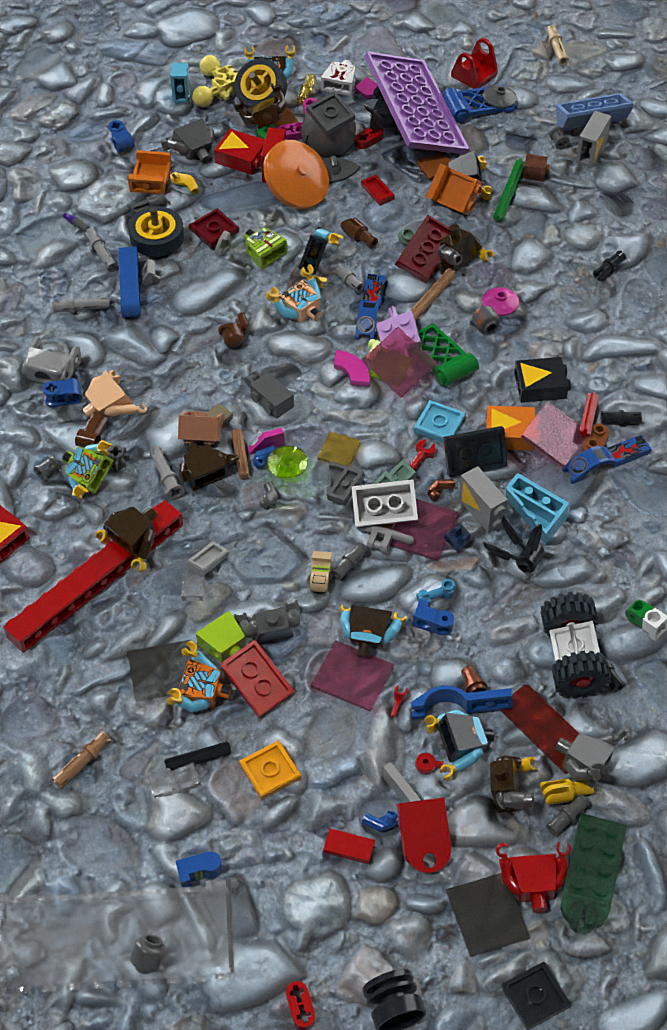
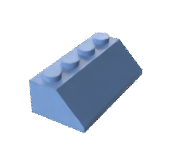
[556,93,634,131]

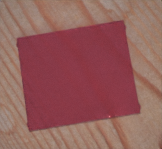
[362,327,438,398]
[521,401,586,468]
[390,499,459,561]
[311,640,394,711]

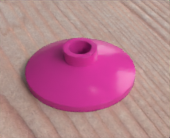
[482,287,519,316]

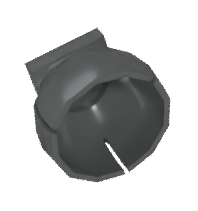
[301,91,356,158]

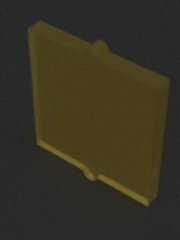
[317,432,360,467]

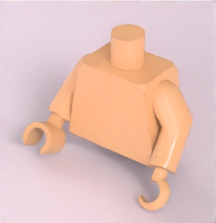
[82,370,147,418]

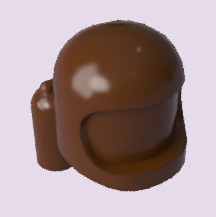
[218,312,249,348]

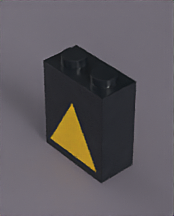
[514,357,571,403]

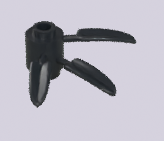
[483,515,544,573]

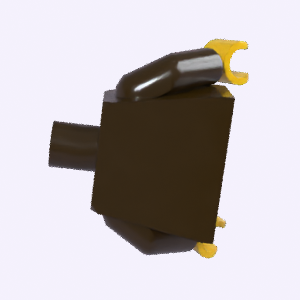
[95,507,157,573]

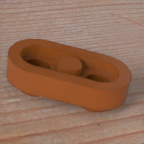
[582,424,609,452]

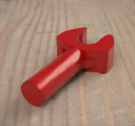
[409,439,436,471]

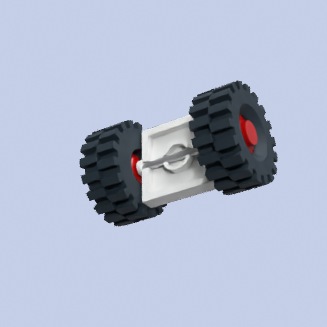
[540,592,611,699]

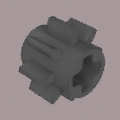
[106,445,130,471]

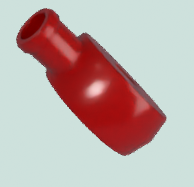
[415,753,444,775]

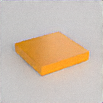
[239,740,302,800]

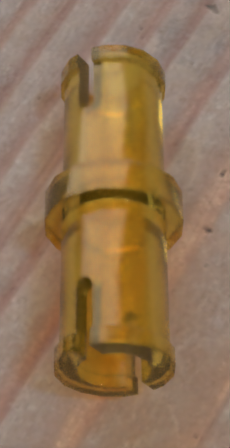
[297,74,316,105]

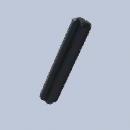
[164,741,231,772]

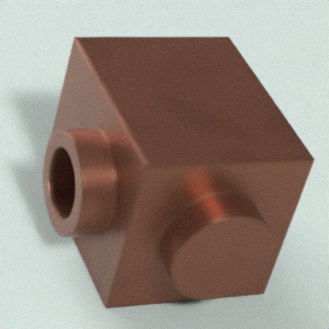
[523,154,550,182]

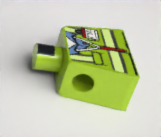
[244,228,288,270]

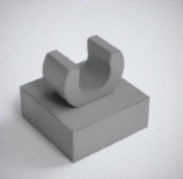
[141,259,161,286]

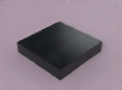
[501,961,571,1030]

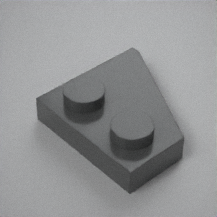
[326,461,365,505]

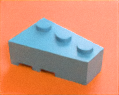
[506,473,570,545]

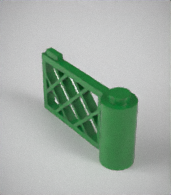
[408,323,479,387]

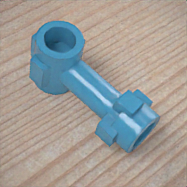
[416,579,456,605]

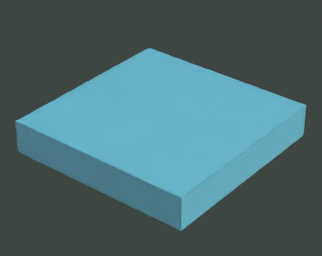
[413,400,466,443]

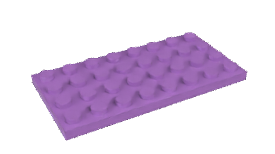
[364,51,469,154]

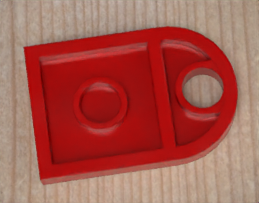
[396,797,451,873]

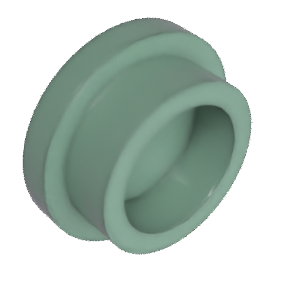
[398,228,415,245]

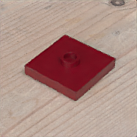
[189,208,240,248]

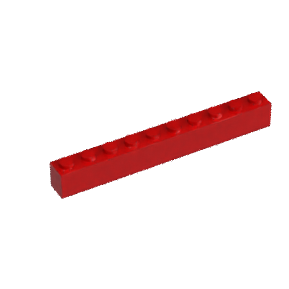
[3,500,183,653]

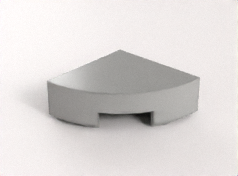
[215,231,231,257]

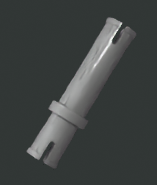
[85,228,118,272]
[52,297,110,313]

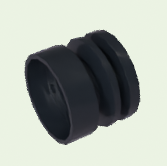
[362,969,426,1030]

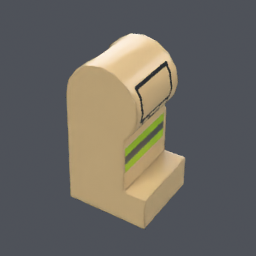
[310,551,332,593]

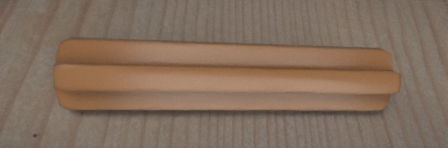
[232,429,250,480]

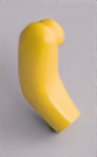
[170,172,200,195]

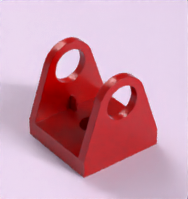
[451,38,498,89]

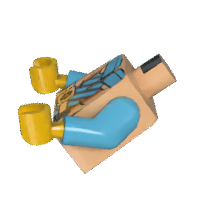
[265,264,322,323]

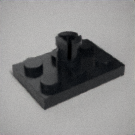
[443,426,508,477]

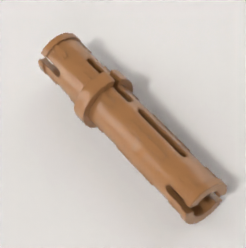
[52,731,112,789]

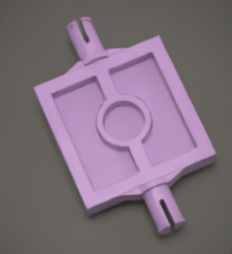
[376,306,422,363]

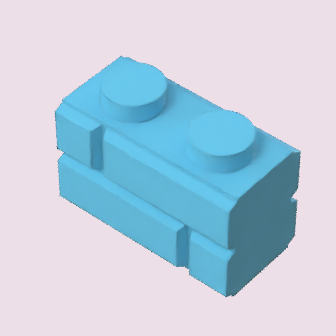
[170,63,191,103]

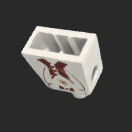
[321,60,355,96]

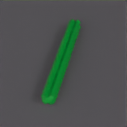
[493,158,525,222]

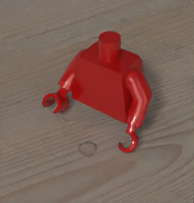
[496,842,571,913]

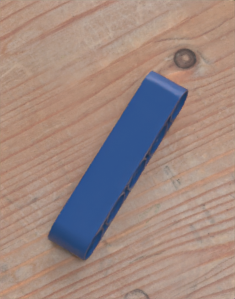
[118,246,141,318]

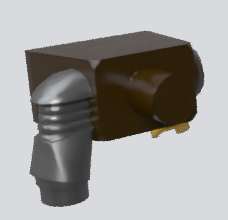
[438,224,494,272]
[490,755,536,813]

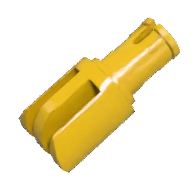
[540,779,594,805]

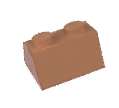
[178,411,224,444]

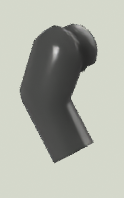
[259,481,278,509]

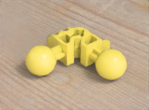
[192,55,238,108]

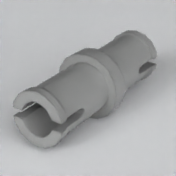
[333,264,365,293]

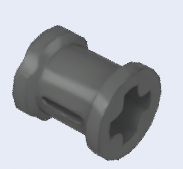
[549,126,570,150]
[34,455,61,481]

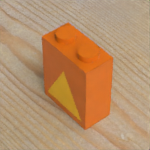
[486,405,539,451]

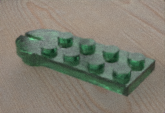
[560,813,627,935]

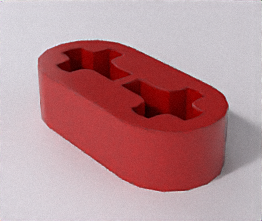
[355,128,384,149]
[286,981,315,1030]

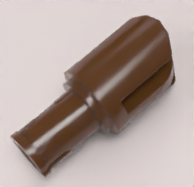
[341,217,378,249]

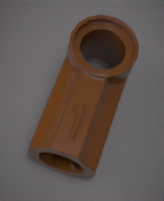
[75,412,109,448]

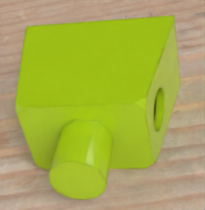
[196,611,246,663]

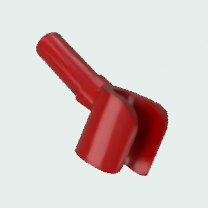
[390,685,408,718]

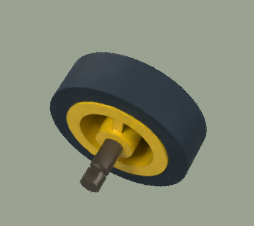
[234,58,287,108]
[128,206,184,257]

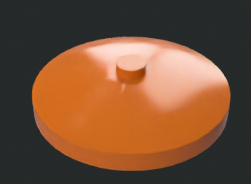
[264,140,329,209]

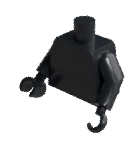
[364,86,398,131]

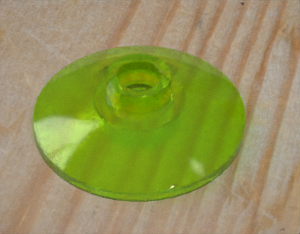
[267,445,308,479]

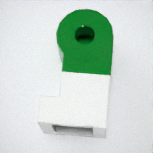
[625,599,667,641]

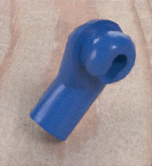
[253,445,277,469]
[362,811,398,832]

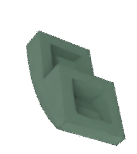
[373,460,418,484]

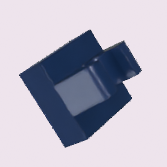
[444,523,474,553]

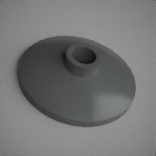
[483,85,517,108]

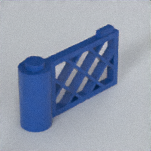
[442,84,517,123]

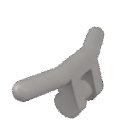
[356,525,414,554]

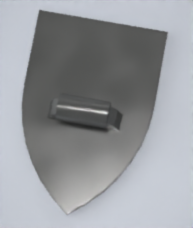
[322,156,360,183]

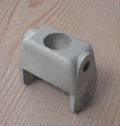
[22,336,81,384]

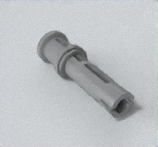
[149,446,184,499]

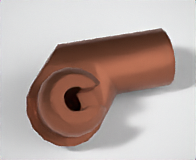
[427,479,455,501]

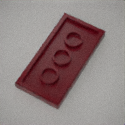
[395,215,450,284]

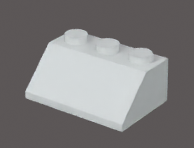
[352,479,418,527]

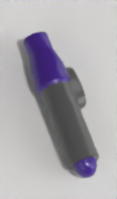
[63,213,90,233]

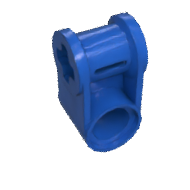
[108,120,135,153]
[43,378,82,407]

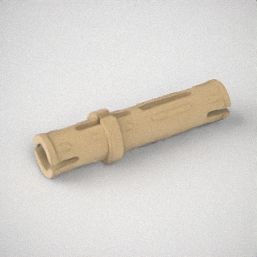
[546,25,569,66]

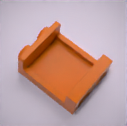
[128,150,172,194]
[426,163,483,216]

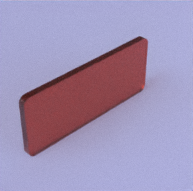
[500,685,580,774]

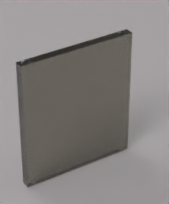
[127,640,192,702]
[446,873,530,957]

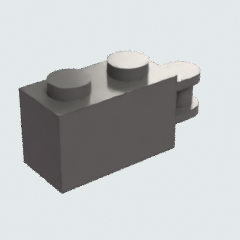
[244,371,294,419]

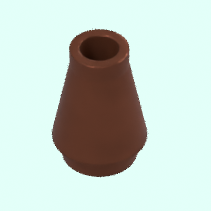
[461,666,487,693]

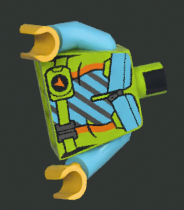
[62,440,114,501]

